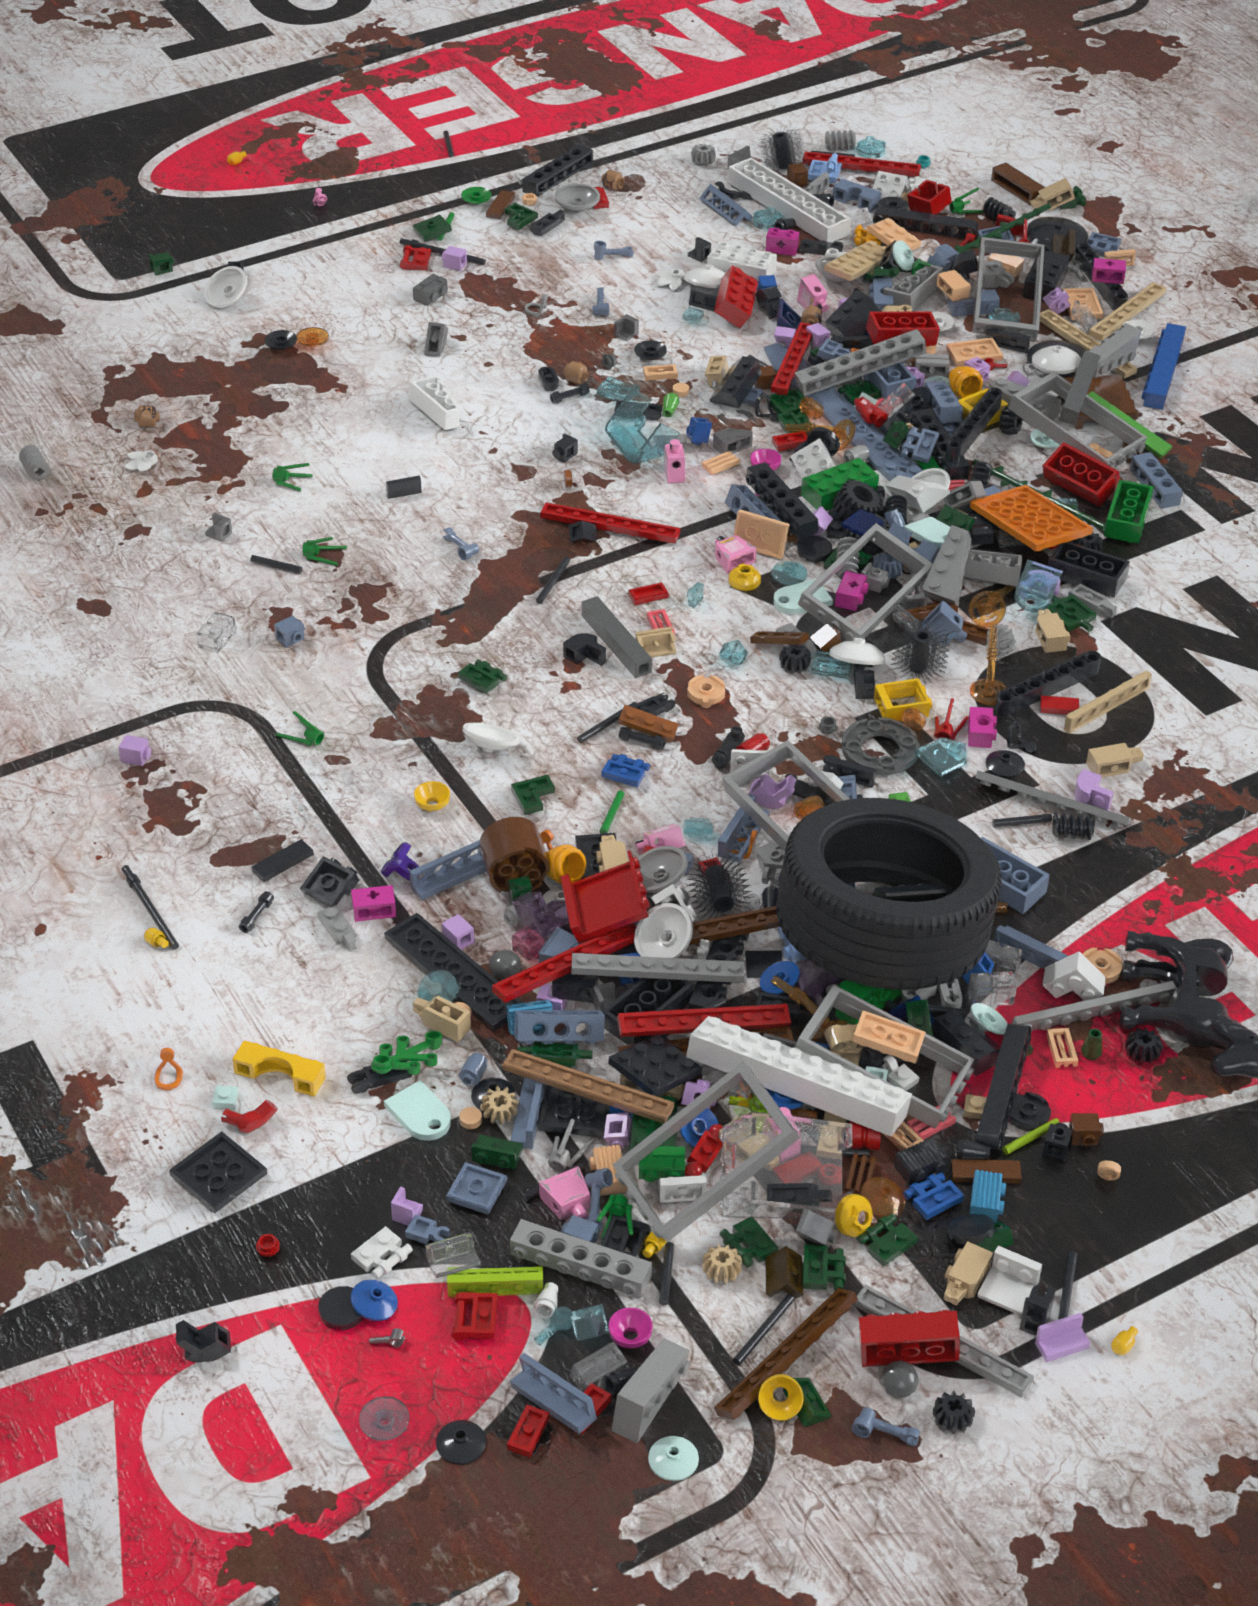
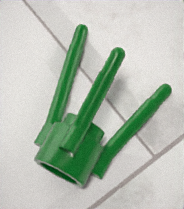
[949,187,983,215]
[911,258,931,275]
[272,463,313,491]
[302,537,347,566]
[276,711,325,746]
[597,1194,633,1239]

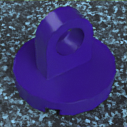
[381,842,419,881]

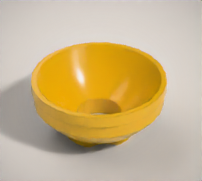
[728,564,761,591]
[414,781,450,812]
[835,1194,873,1237]
[758,1374,803,1420]

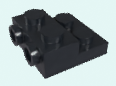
[300,856,360,907]

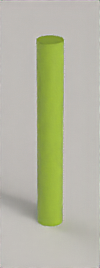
[1002,1118,1060,1155]

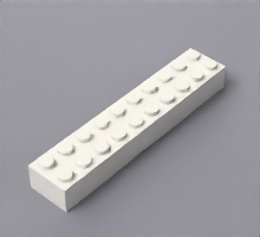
[728,158,851,242]
[686,1016,912,1136]

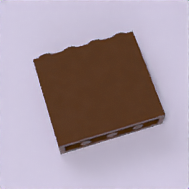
[1064,375,1139,429]

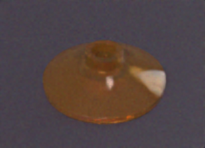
[296,327,329,347]
[861,1177,905,1217]

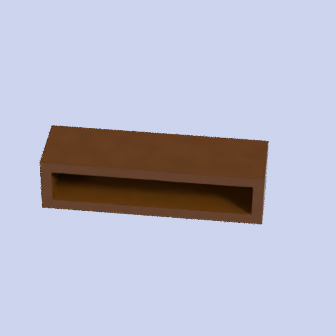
[991,162,1045,206]

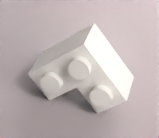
[1043,952,1105,1001]

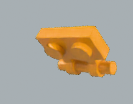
[854,224,881,246]

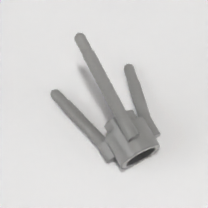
[548,1119,595,1172]

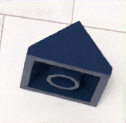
[777,298,801,331]

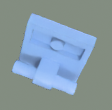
[808,153,842,184]

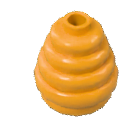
[949,366,983,398]
[546,844,586,885]

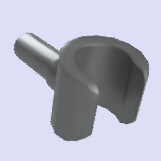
[369,1328,405,1348]

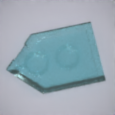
[914,738,967,777]

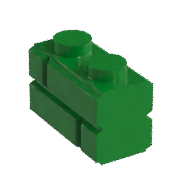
[639,1146,685,1182]

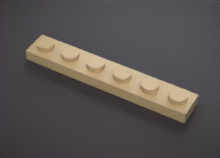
[1064,670,1152,734]

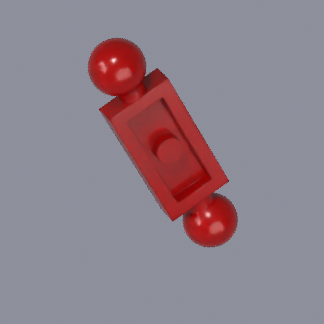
[685,1124,725,1177]

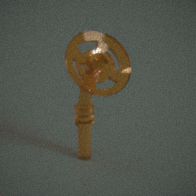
[785,419,855,451]
[969,585,1014,628]
[970,626,1007,705]
[771,976,847,1040]

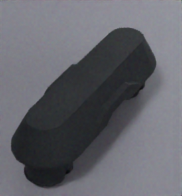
[712,726,745,769]
[785,773,834,806]

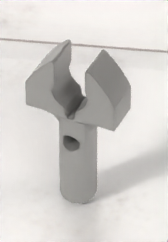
[1068,260,1086,280]

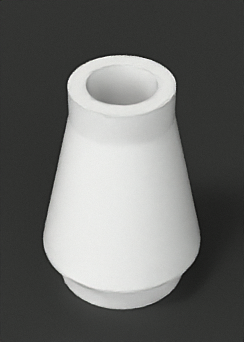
[534,1283,558,1318]

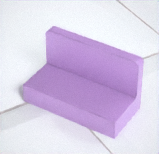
[1035,1313,1090,1362]

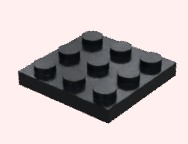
[608,1035,703,1097]
[538,1081,615,1138]
[169,1131,268,1213]

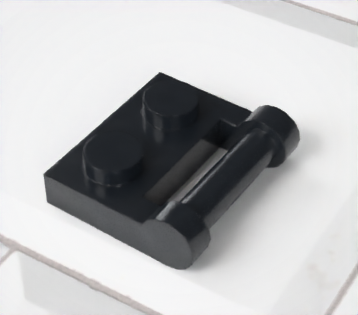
[600,1215,652,1258]

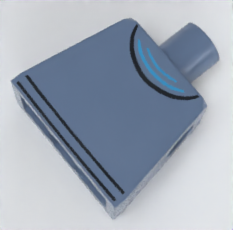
[920,601,967,645]
[539,927,584,963]

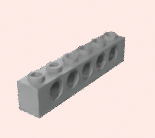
[510,1219,652,1298]

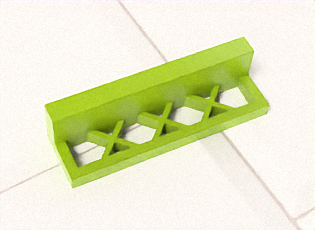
[447,1267,543,1297]

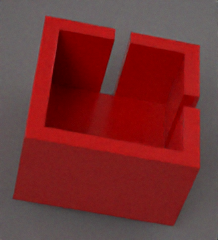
[907,179,952,214]

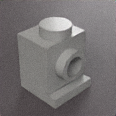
[861,563,890,593]

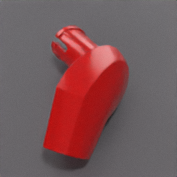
[221,1100,278,1133]

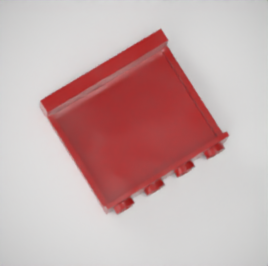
[560,850,650,943]

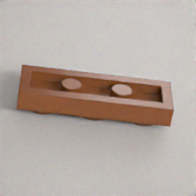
[618,705,679,743]

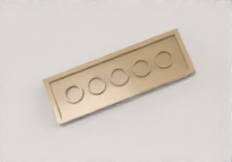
[824,241,886,281]

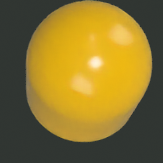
[227,151,247,165]
[144,927,169,948]
[642,1231,666,1258]
[1111,1326,1139,1356]

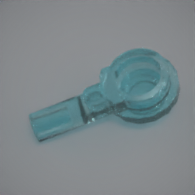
[534,1307,575,1346]

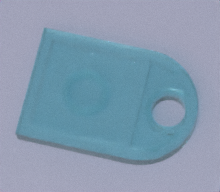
[1015,560,1063,612]

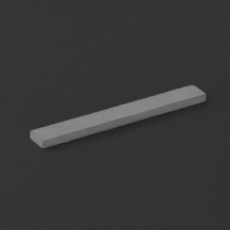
[853,1284,1034,1398]

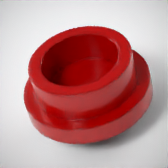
[256,1234,280,1257]

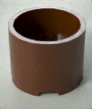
[479,817,550,893]

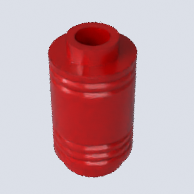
[736,733,770,751]

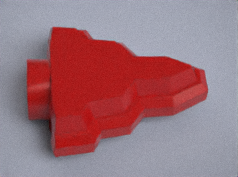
[854,397,889,427]

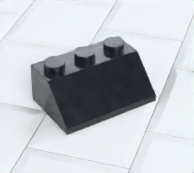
[825,290,882,338]
[710,356,761,408]
[872,883,947,902]
[933,1010,1001,1077]

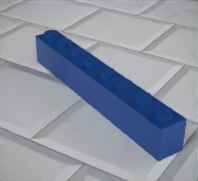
[1141,323,1186,410]

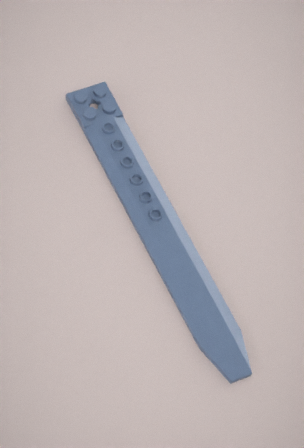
[764,343,923,482]

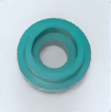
[916,155,931,168]

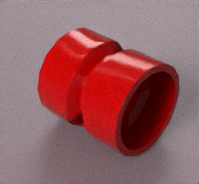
[847,1120,881,1151]

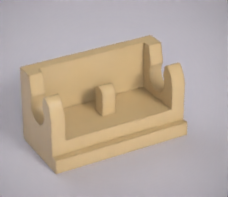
[705,355,729,388]
[635,627,677,658]

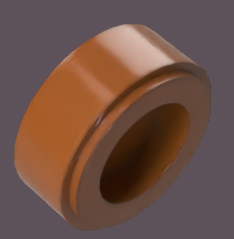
[564,470,573,488]

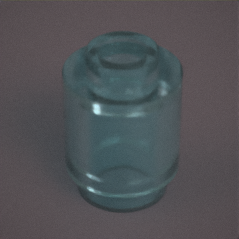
[683,817,714,839]

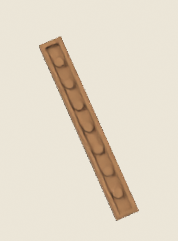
[502,1049,674,1124]

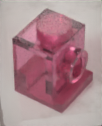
[512,926,545,961]

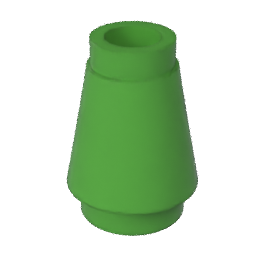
[663,393,680,417]

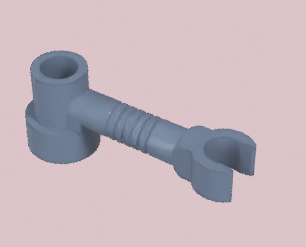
[594,241,634,260]
[593,287,610,316]
[443,527,479,561]
[585,1168,613,1231]
[851,1407,920,1446]

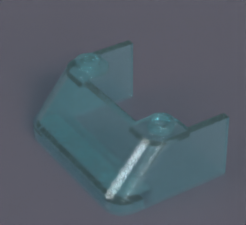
[605,388,680,464]

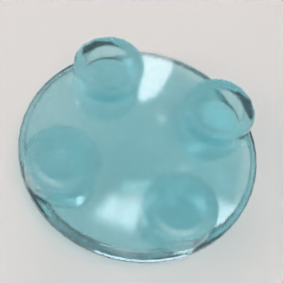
[417,970,459,1002]

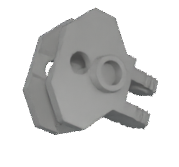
[982,260,1015,289]
[757,842,785,886]

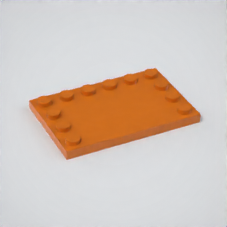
[970,485,1093,551]

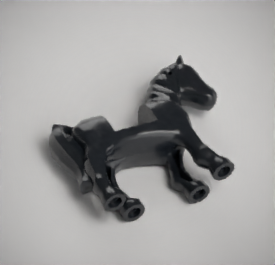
[1119,931,1258,1079]

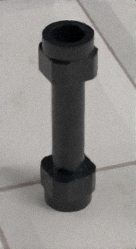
[550,384,590,404]
[874,485,885,517]
[619,727,666,750]
[239,891,274,933]

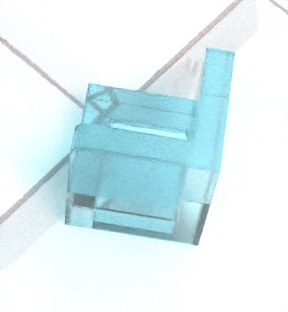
[570,1304,609,1341]

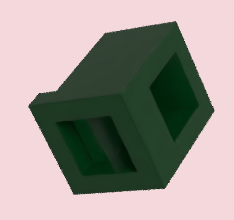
[149,252,174,276]
[883,421,910,449]
[508,876,533,905]

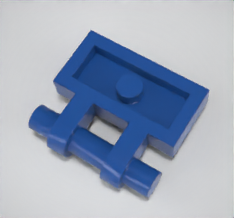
[601,754,650,787]
[903,1172,964,1220]

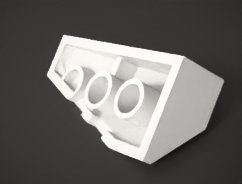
[885,475,951,513]

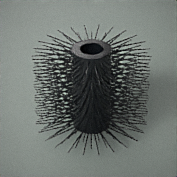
[759,127,807,174]
[891,618,950,685]
[687,851,754,920]

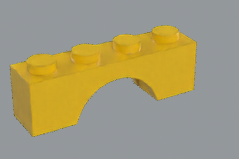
[232,1040,326,1097]

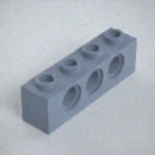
[925,380,963,423]
[1130,452,1183,509]
[724,484,781,521]
[514,1010,605,1044]

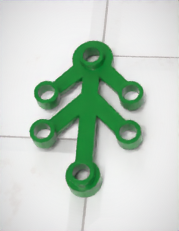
[371,1031,442,1075]

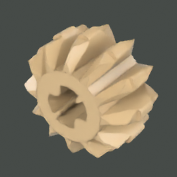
[480,1086,519,1125]
[702,1244,742,1285]

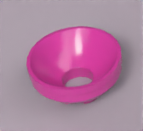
[750,448,781,471]
[609,1307,653,1348]

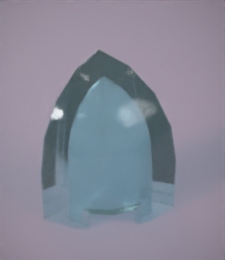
[719,640,748,666]

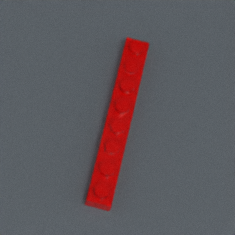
[802,151,921,177]
[771,322,813,395]
[540,502,680,544]
[492,923,636,1003]
[617,1004,791,1037]

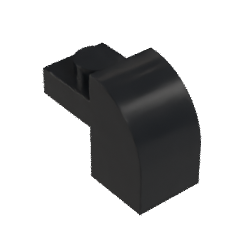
[953,249,978,283]
[755,286,782,319]
[563,633,606,666]
[176,1320,231,1363]

